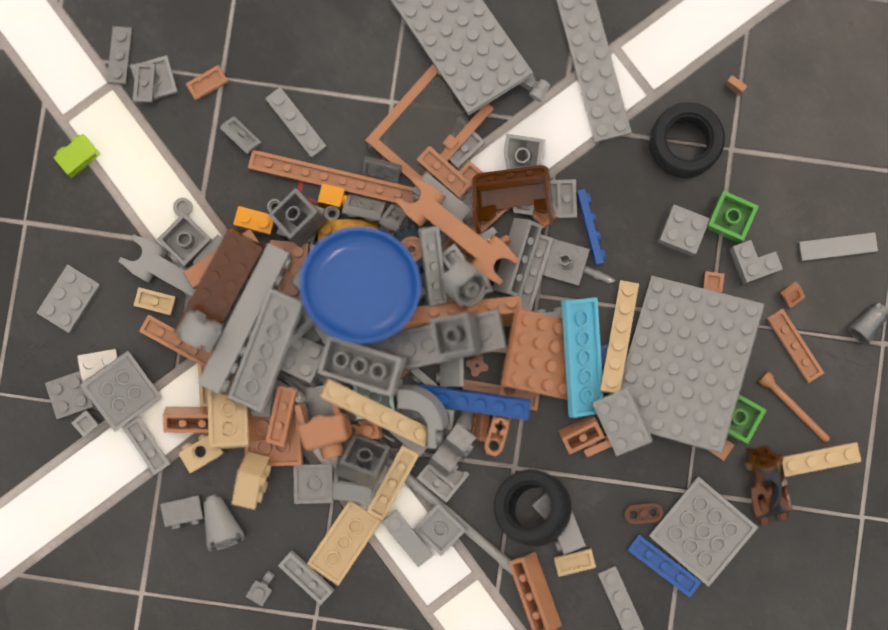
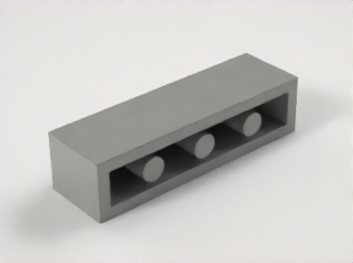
[492,218,543,298]

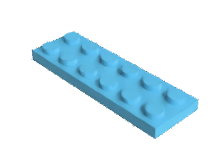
[561,297,604,418]

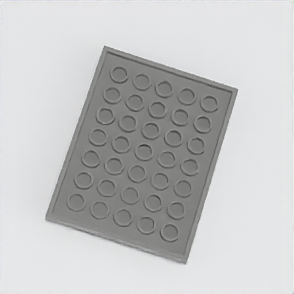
[620,276,765,454]

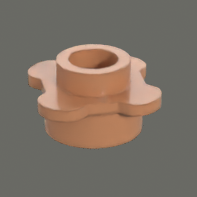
[466,354,488,377]

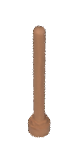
[757,371,830,442]

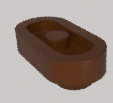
[624,503,663,525]

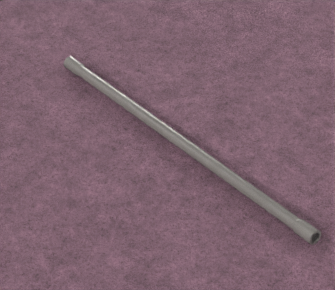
[279,373,512,575]

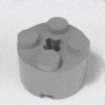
[442,260,489,307]
[176,310,223,352]

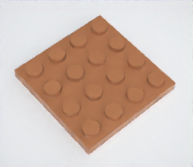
[501,308,568,400]

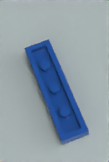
[576,189,606,266]
[627,534,701,598]

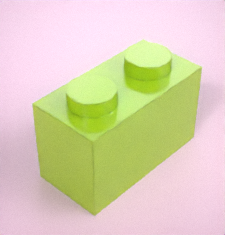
[53,134,101,178]

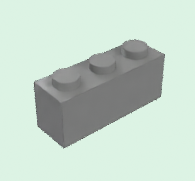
[412,173,471,221]

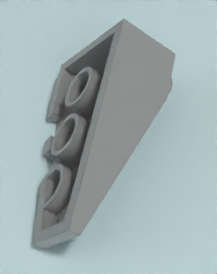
[503,134,546,215]

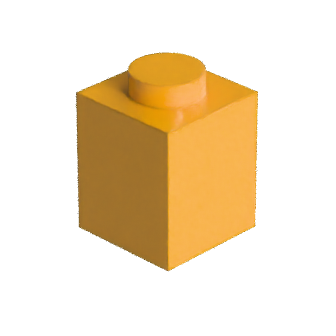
[318,184,348,211]

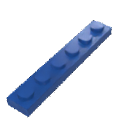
[416,383,531,420]

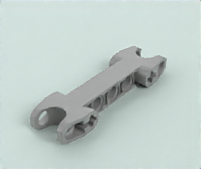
[118,235,242,323]

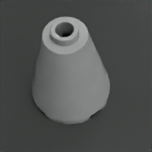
[203,495,245,551]

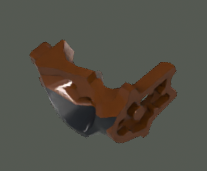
[745,446,792,525]

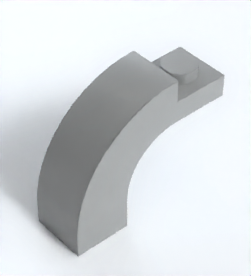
[397,385,449,449]

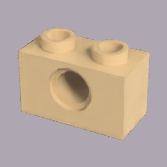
[178,433,226,473]

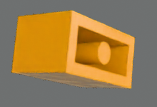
[233,206,276,237]

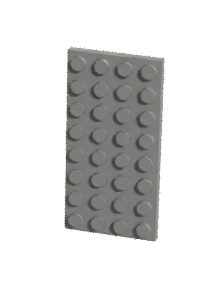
[390,0,533,116]

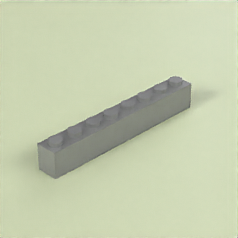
[197,243,292,395]

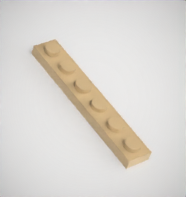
[600,280,639,394]
[319,379,428,447]

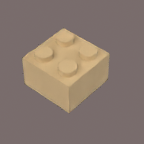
[232,452,271,510]

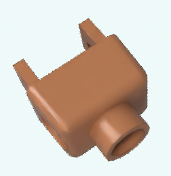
[294,402,353,460]

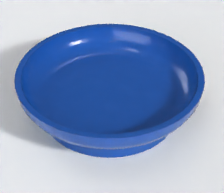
[300,227,421,344]

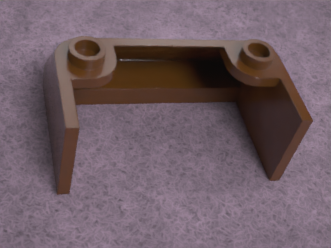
[472,165,554,234]

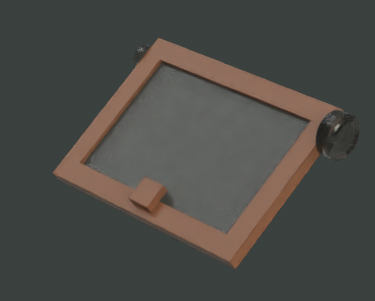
[365,64,494,180]

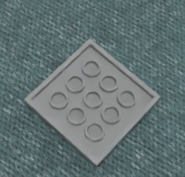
[648,477,758,587]

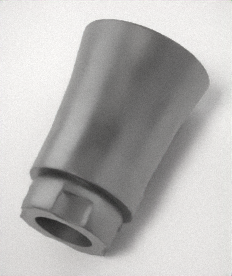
[847,302,888,345]

